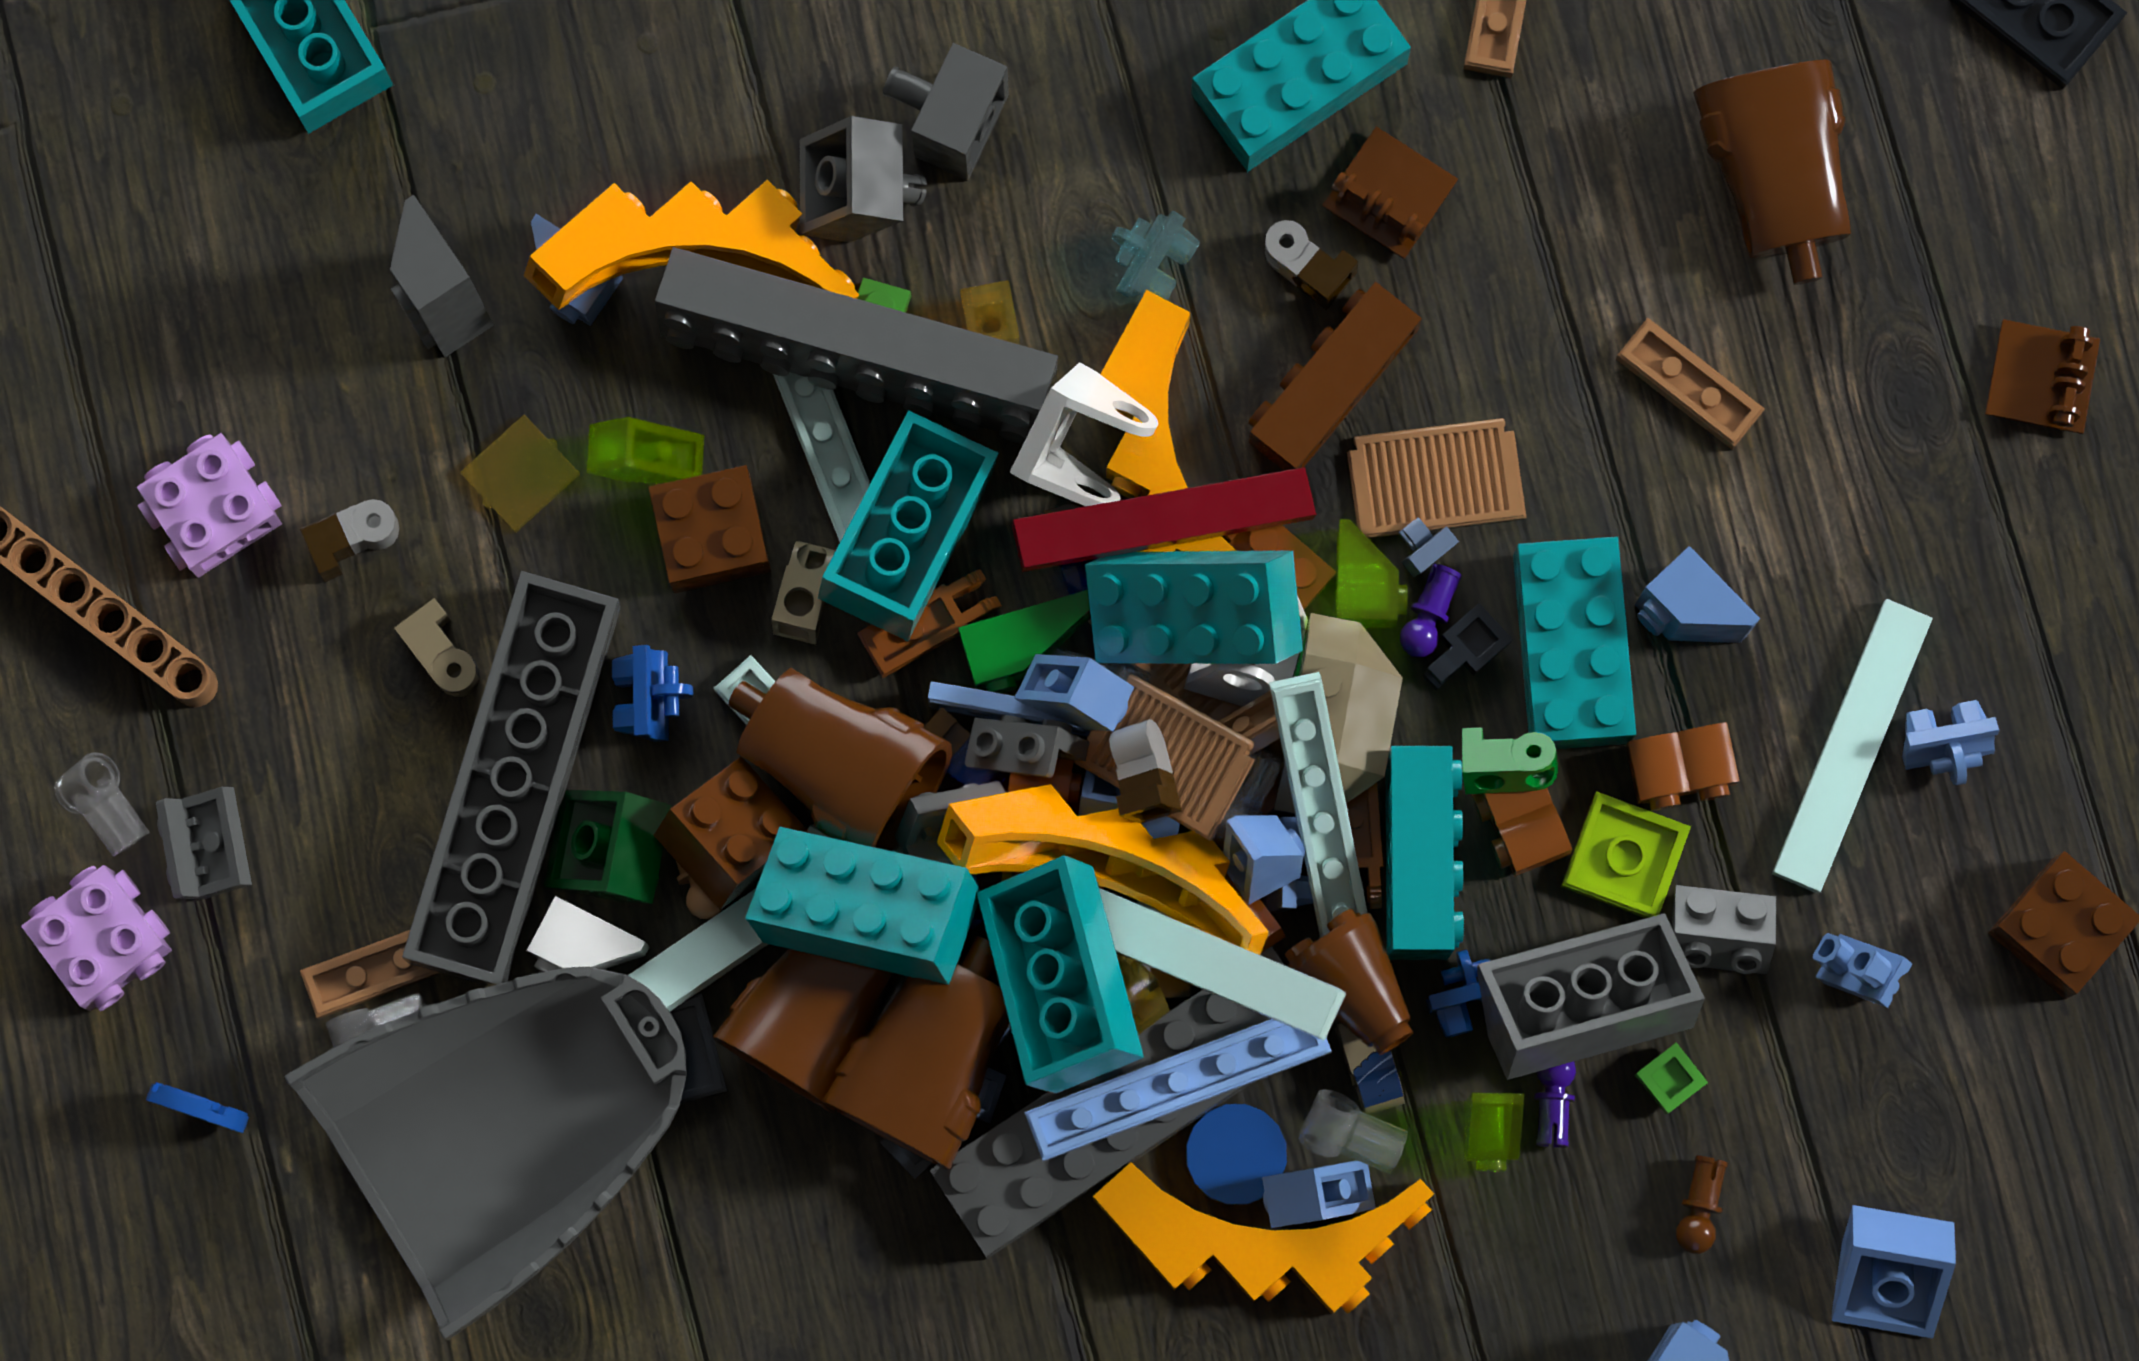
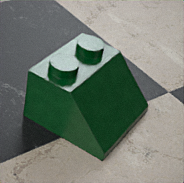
[544,790,672,904]

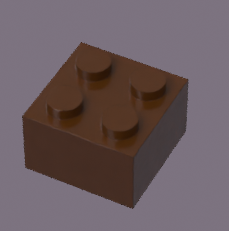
[649,465,772,594]
[653,757,807,910]
[1988,851,2139,1000]

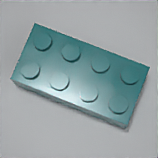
[230,0,393,134]
[1191,0,1411,172]
[818,410,999,641]
[1513,537,1636,749]
[1085,551,1303,664]
[1385,746,1464,960]
[745,827,981,985]
[977,855,1144,1093]

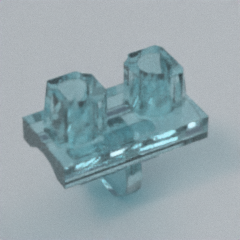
[1111,211,1200,300]

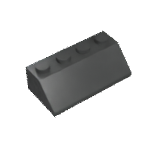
[390,195,494,357]
[1477,913,1705,1080]

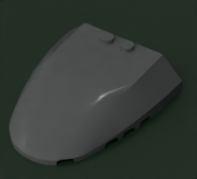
[284,966,686,1340]

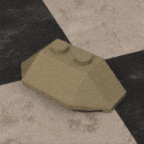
[1273,613,1403,814]

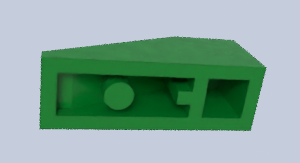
[958,590,1091,694]

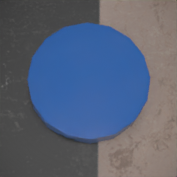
[146,1082,249,1134]
[1186,1104,1287,1205]

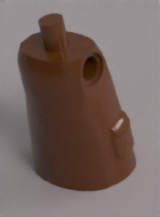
[1693,59,1851,285]
[728,667,952,852]
[822,936,1010,1170]
[713,949,901,1114]

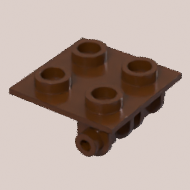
[1322,126,1458,259]
[1985,319,2100,434]

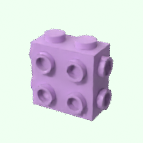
[137,433,282,578]
[21,865,172,1011]

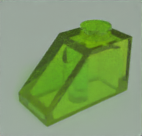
[587,417,704,483]
[1335,519,1408,628]
[1464,1093,1524,1172]

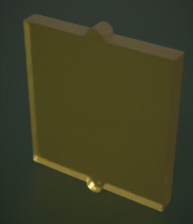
[460,414,580,532]

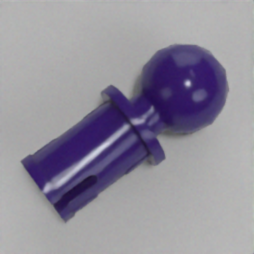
[1399,564,1462,658]
[1534,1062,1576,1148]

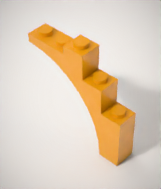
[524,180,860,310]
[1100,290,1236,552]
[937,784,1269,955]
[1093,1162,1434,1314]

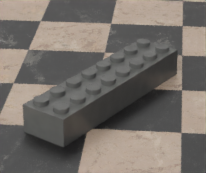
[655,247,1058,444]
[402,571,621,987]
[929,946,1285,1259]

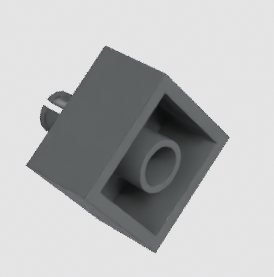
[882,43,1009,181]
[800,116,926,243]

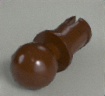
[1676,1155,1728,1254]

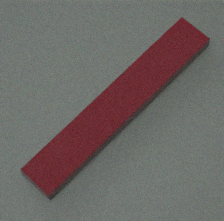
[1011,467,1316,572]

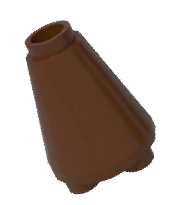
[1285,909,1414,1055]

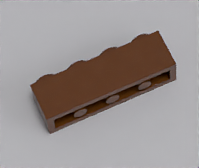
[1248,281,1422,471]

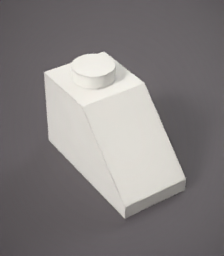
[527,896,650,972]

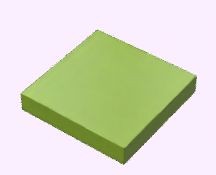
[1561,791,1691,918]

